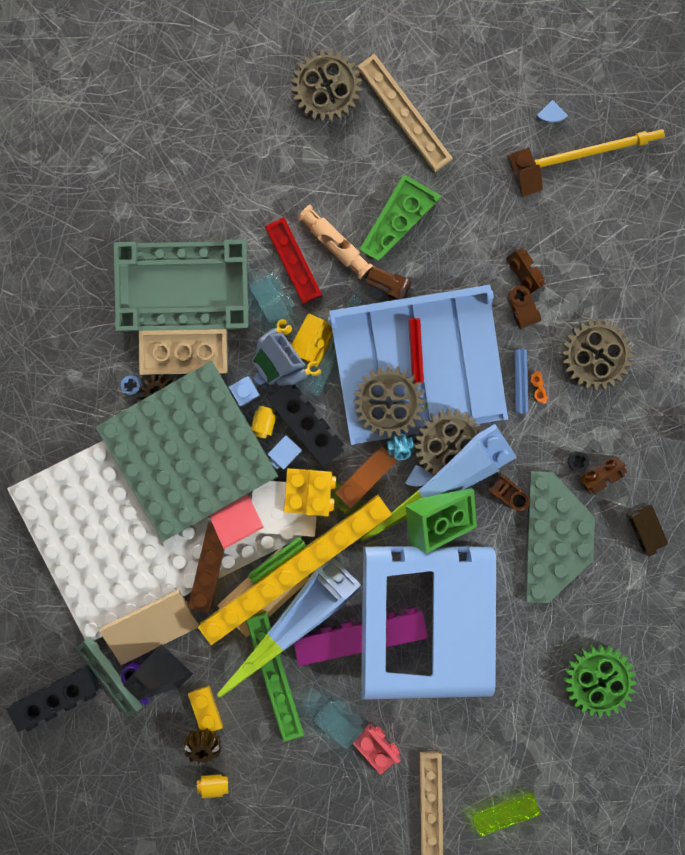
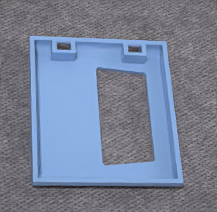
[361,546,496,700]

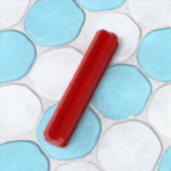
[408,318,424,383]

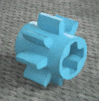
[387,433,414,460]

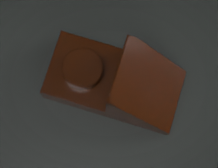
[507,147,543,197]

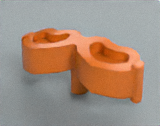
[530,371,548,404]

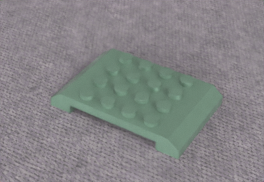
[114,239,249,332]

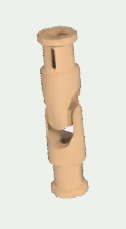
[297,205,373,279]

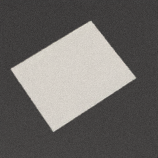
[252,481,316,537]

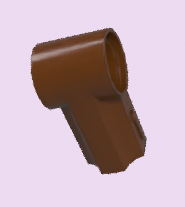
[365,266,412,300]

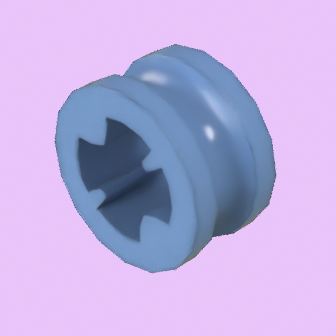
[120,375,142,395]

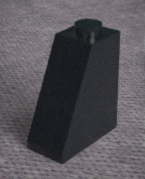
[123,644,193,700]

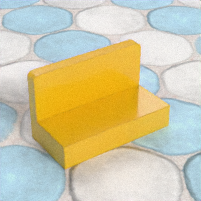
[291,314,333,367]

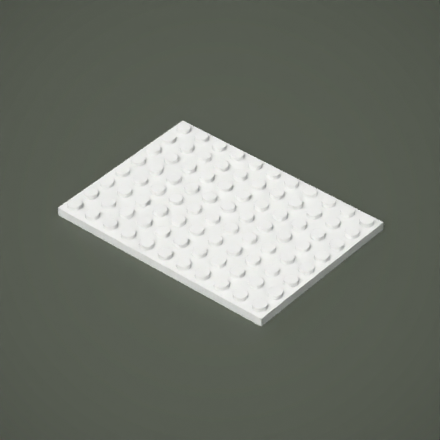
[7,381,302,641]

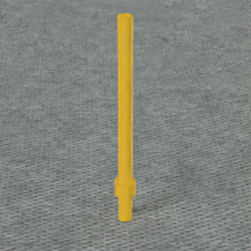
[534,129,665,168]

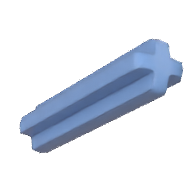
[514,349,528,414]

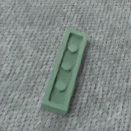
[75,637,143,717]

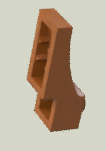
[335,446,397,508]

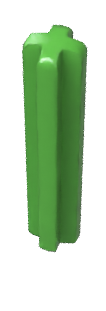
[248,537,306,583]

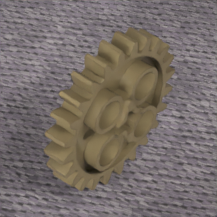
[291,49,362,123]
[561,319,634,390]
[353,365,426,437]
[414,408,482,476]

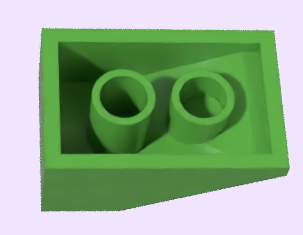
[405,488,477,554]

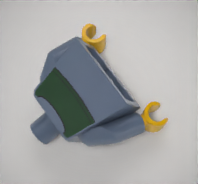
[253,319,321,386]

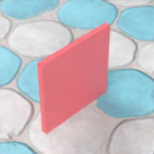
[209,494,264,549]

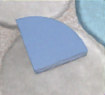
[536,100,568,123]
[405,465,435,486]

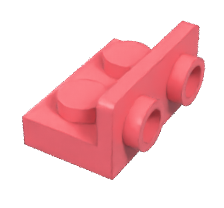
[352,723,401,775]

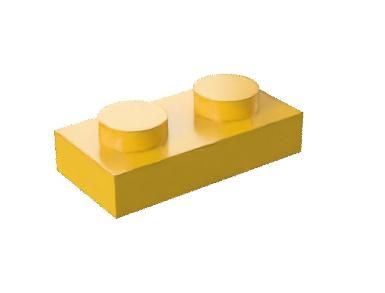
[188,685,223,732]

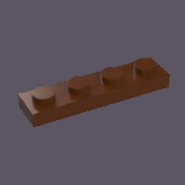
[188,522,225,613]

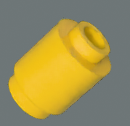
[251,406,277,439]
[197,774,229,798]

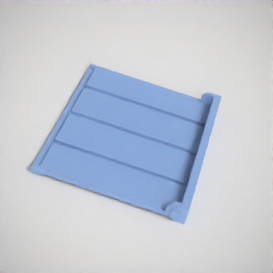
[328,285,508,445]

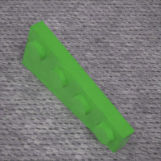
[359,174,442,262]

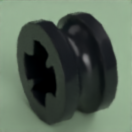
[568,452,589,471]

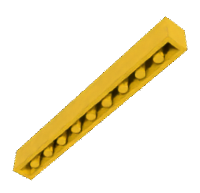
[198,495,392,645]

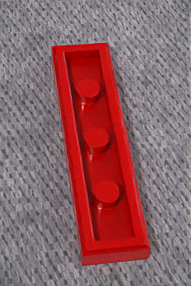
[265,217,323,305]

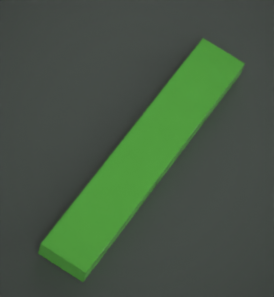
[246,611,304,742]

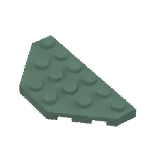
[525,471,595,603]

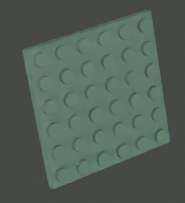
[96,361,278,542]

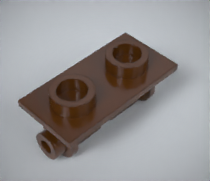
[506,247,546,294]
[579,457,627,495]

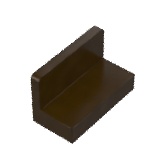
[627,505,668,557]

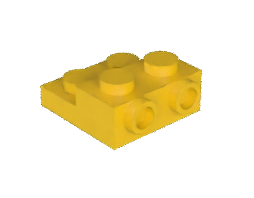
[284,468,336,516]

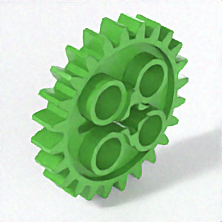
[564,645,637,718]

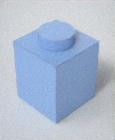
[229,376,261,407]
[268,435,302,470]

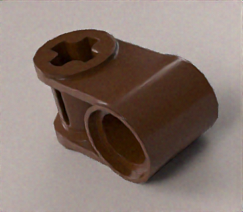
[507,286,541,330]
[487,472,530,511]

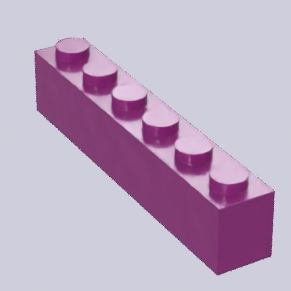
[294,607,428,666]

